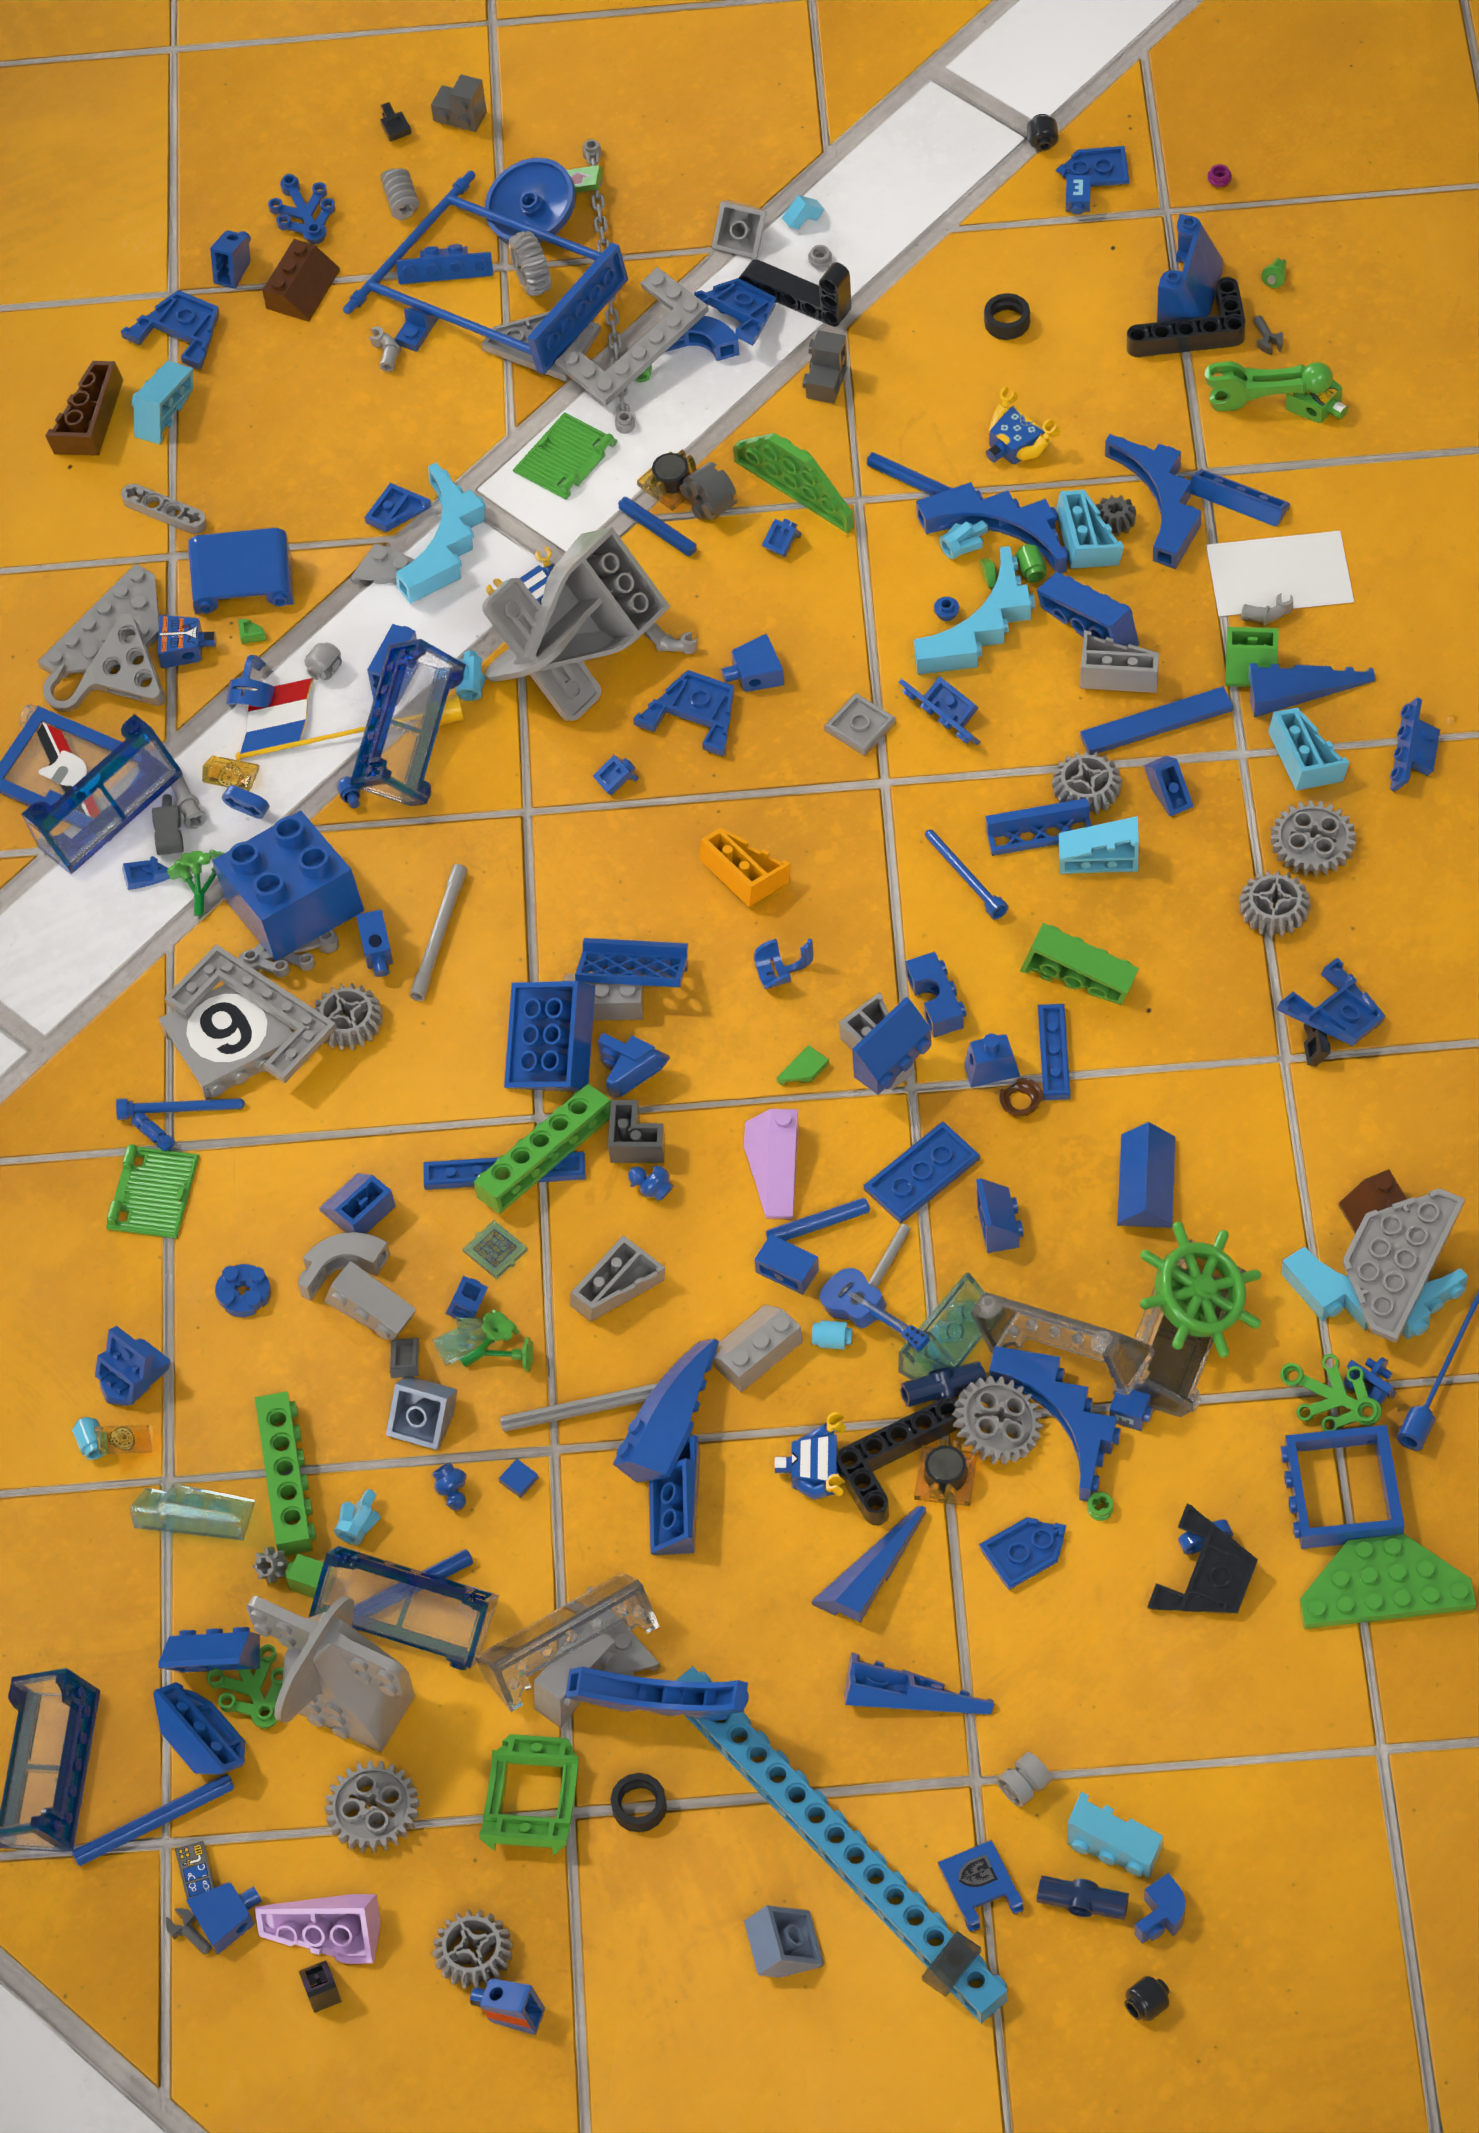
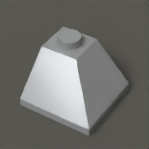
[712,200,767,259]

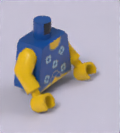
[986,387,1061,464]

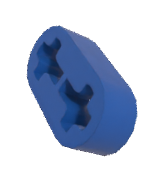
[222,785,270,819]
[1178,1519,1233,1555]

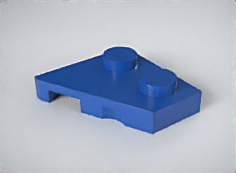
[365,483,431,532]

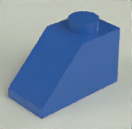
[1143,756,1193,816]

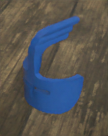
[226,655,275,707]
[754,938,814,989]

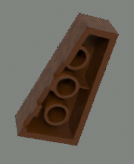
[45,361,123,455]

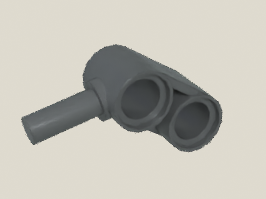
[152,794,184,855]

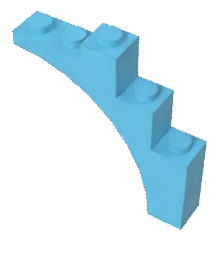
[396,463,486,604]
[914,546,1035,675]
[1281,1247,1468,1340]

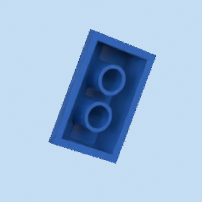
[852,997,932,1095]
[158,1627,260,1673]

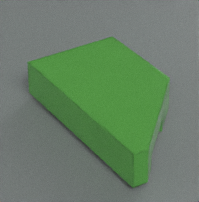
[777,1045,829,1085]

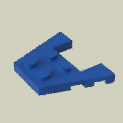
[694,278,777,346]
[121,290,220,370]
[633,670,734,757]
[1277,958,1385,1046]

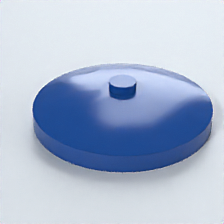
[485,158,576,243]

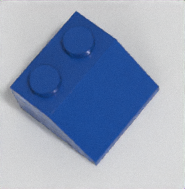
[976,1178,1024,1253]

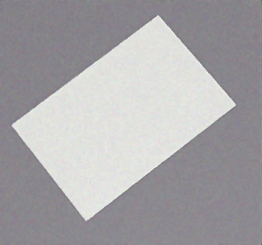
[1206,531,1354,616]

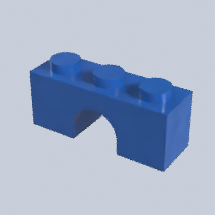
[905,951,966,1038]

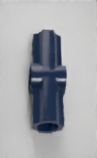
[900,1361,986,1407]
[1037,1875,1129,1920]

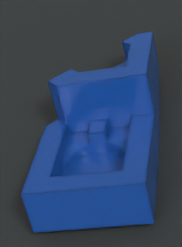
[122,856,170,890]

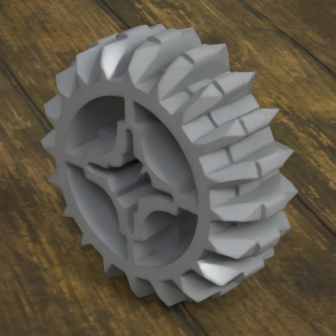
[509,231,551,296]
[1052,750,1122,815]
[1239,870,1311,937]
[313,983,383,1051]
[433,1909,513,1990]

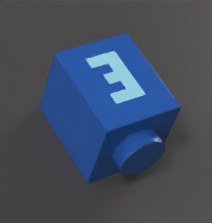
[1066,175,1090,214]
[1109,1385,1154,1431]

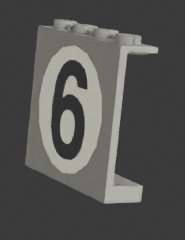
[159,984,293,1100]

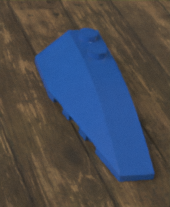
[613,1339,719,1483]

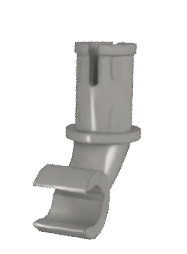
[369,326,401,372]
[1241,593,1293,626]
[644,623,698,654]

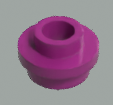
[1208,164,1232,187]

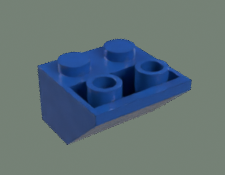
[319,1173,396,1234]

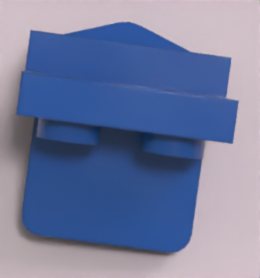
[598,1033,670,1098]
[95,1326,170,1406]

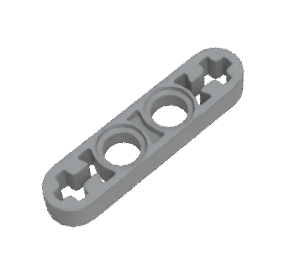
[121,484,207,534]

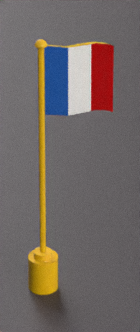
[235,678,464,761]

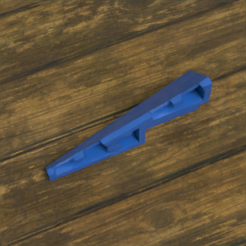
[1248,663,1375,717]
[812,1506,926,1623]

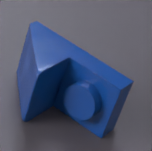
[395,308,439,352]

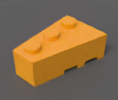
[699,828,791,907]

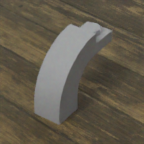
[298,1232,390,1301]

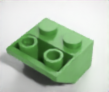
[1225,627,1279,687]

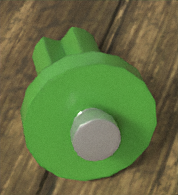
[1261,258,1287,288]

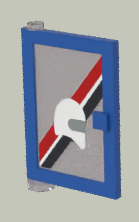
[0,703,163,842]

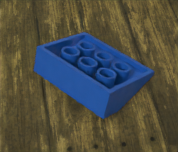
[504,981,595,1092]

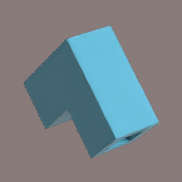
[782,195,825,230]

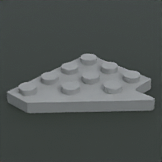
[481,312,601,382]

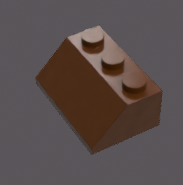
[262,239,340,322]
[1339,1169,1407,1234]

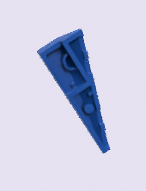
[844,1652,994,1715]

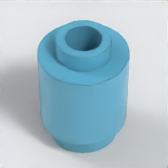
[812,1320,853,1350]
[72,1417,107,1460]

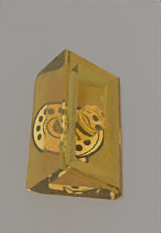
[202,755,260,791]
[94,1425,153,1454]

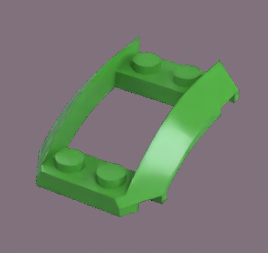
[479,1734,579,1855]

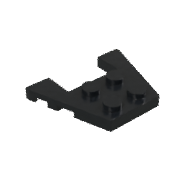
[1147,1503,1258,1614]

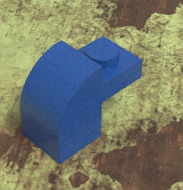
[1135,1873,1185,1944]

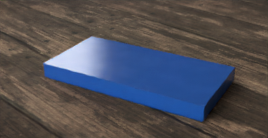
[864,1121,980,1224]

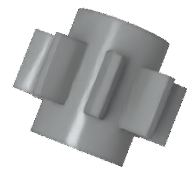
[253,1547,290,1583]

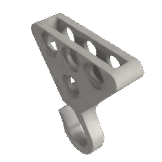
[43,613,165,712]

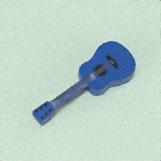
[820,1268,930,1352]

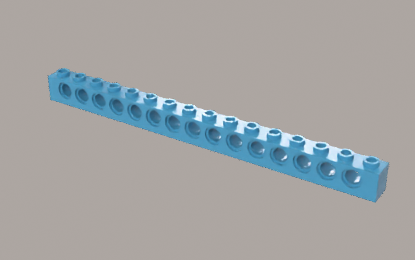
[675,1666,1008,2024]

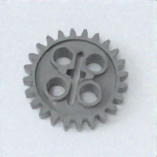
[1271,800,1356,877]
[952,1376,1043,1465]
[325,1760,420,1853]

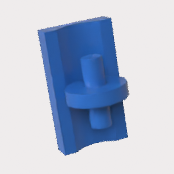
[1343,1357,1396,1405]

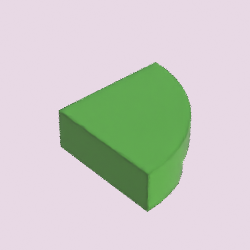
[979,558,997,588]
[238,619,266,644]

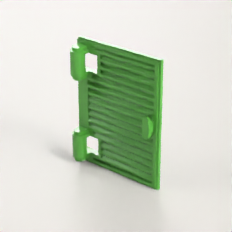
[512,412,618,500]
[106,1144,199,1239]

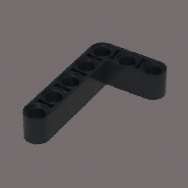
[739,259,852,327]
[1127,277,1246,357]
[837,1398,959,1526]

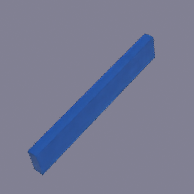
[1080,686,1233,755]
[424,1152,586,1190]

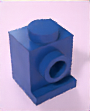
[445,1275,488,1325]

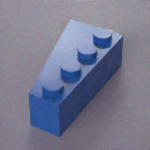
[1037,572,1139,647]

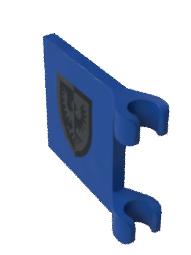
[938,1840,1023,1932]

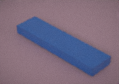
[1038,1004,1070,1100]

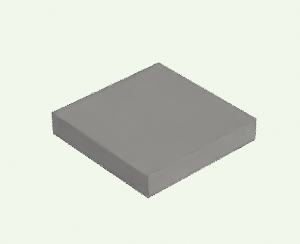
[824,693,896,756]

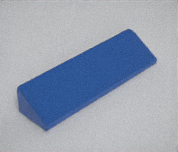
[1190,469,1290,526]

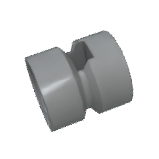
[996,1752,1052,1807]

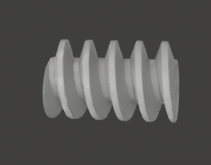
[380,168,419,220]

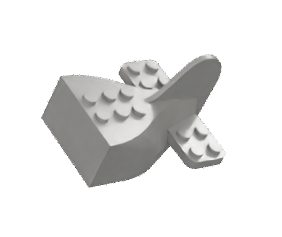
[482,527,671,721]
[247,1596,415,1753]

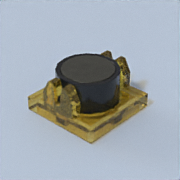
[637,449,697,511]
[914,1439,978,1506]

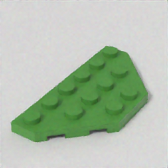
[733,433,854,534]
[1300,1534,1476,1629]

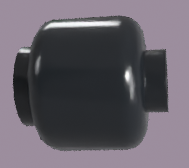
[1027,114,1059,151]
[1124,1976,1170,2021]

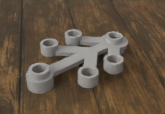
[239,930,339,977]

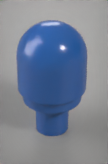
[337,776,360,808]

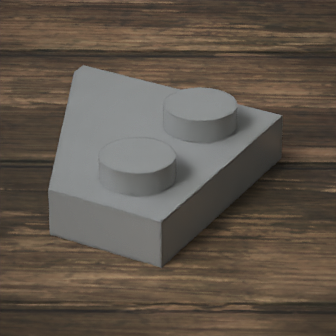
[351,543,415,584]

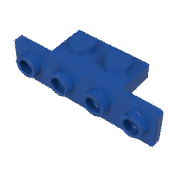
[396,244,493,284]
[899,676,981,746]
[1390,697,1440,792]

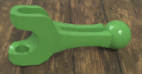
[1205,361,1333,411]

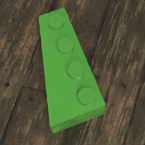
[1020,923,1139,1005]

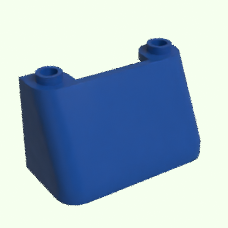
[1157,214,1223,322]
[188,528,294,614]

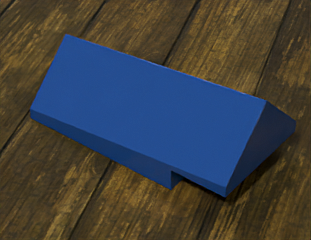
[1117,1122,1175,1228]
[649,1435,700,1555]

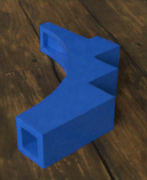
[1105,434,1201,570]
[916,482,1069,573]
[989,1346,1121,1502]
[565,1667,749,1721]

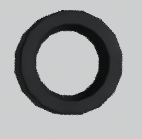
[984,293,1030,340]
[610,1773,667,1833]

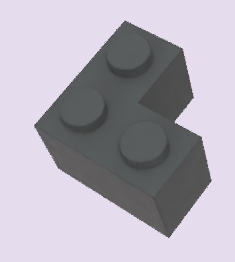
[431,74,487,132]
[803,330,848,404]
[608,1100,665,1163]

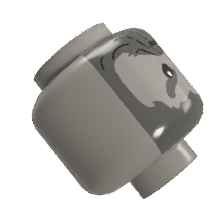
[304,642,342,680]

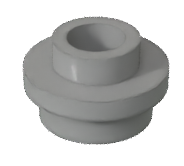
[808,245,832,268]

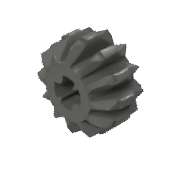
[1096,494,1136,537]

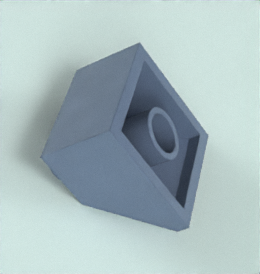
[386,1376,458,1450]
[744,1905,824,1978]

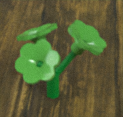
[167,849,224,916]
[460,1310,533,1372]

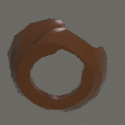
[999,1078,1043,1117]

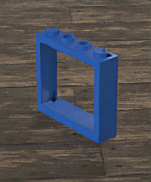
[1280,1425,1405,1549]

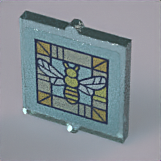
[463,1220,528,1279]

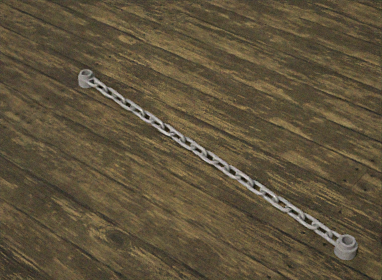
[582,139,635,434]

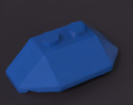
[153,1682,245,1774]

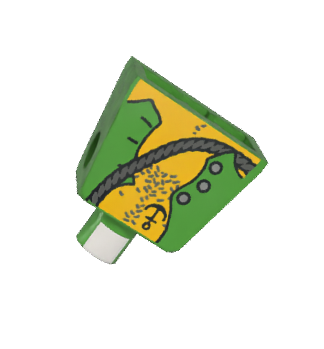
[1285,380,1348,423]

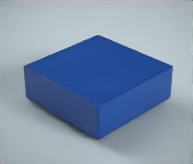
[499,1459,539,1498]

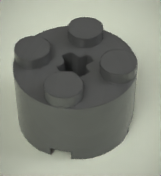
[679,462,737,520]

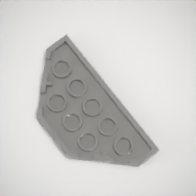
[38,563,159,678]
[1343,1188,1465,1343]

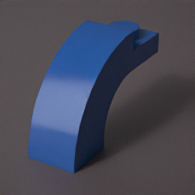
[664,316,740,361]

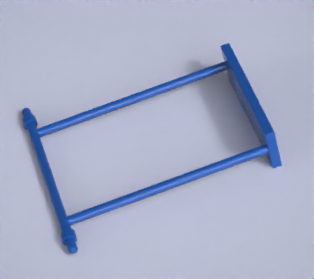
[343,171,629,375]

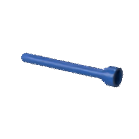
[925,829,1009,920]
[116,1098,245,1120]

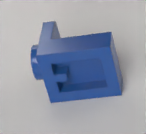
[762,519,802,557]
[593,754,639,795]

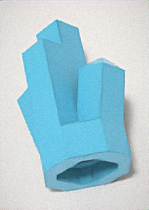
[939,520,988,559]
[453,650,487,701]
[334,1489,381,1546]

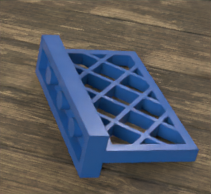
[575,938,688,987]

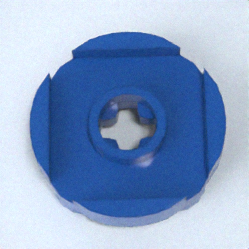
[215,1264,271,1317]

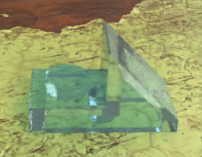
[433,1317,495,1366]

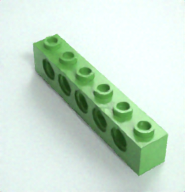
[473,1084,611,1214]
[255,1391,316,1556]

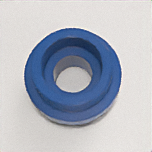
[934,597,959,621]

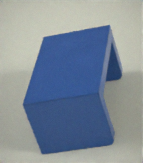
[754,1234,819,1295]

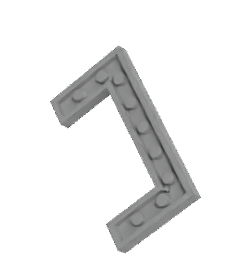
[555,267,709,406]
[164,944,337,1083]

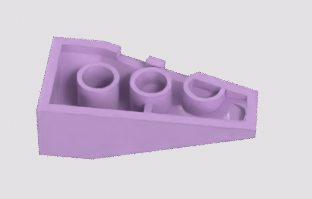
[744,1109,799,1219]
[255,1894,381,1964]

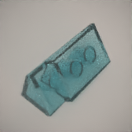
[898,1273,1001,1380]
[130,1483,255,1540]

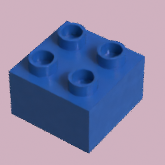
[212,810,365,962]

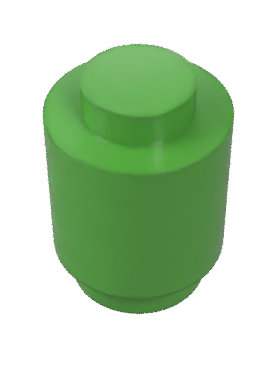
[1015,544,1047,583]

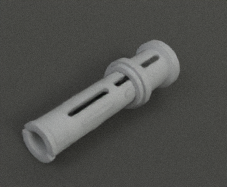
[162,761,207,829]

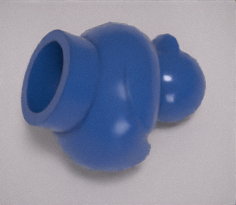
[628,1166,674,1201]
[432,1462,467,1511]

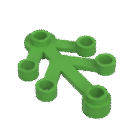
[1280,1354,1382,1431]
[207,1644,283,1729]

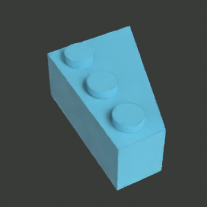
[132,361,193,444]
[1056,490,1124,569]
[1268,707,1350,791]
[1059,816,1139,874]
[1067,1792,1163,1877]

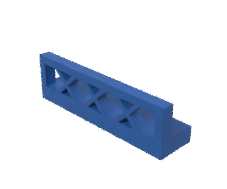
[985,798,1092,856]

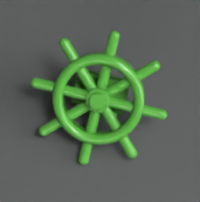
[1140,1221,1261,1358]

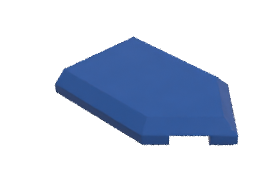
[1056,146,1129,187]
[979,1517,1066,1590]

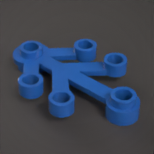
[268,174,335,244]

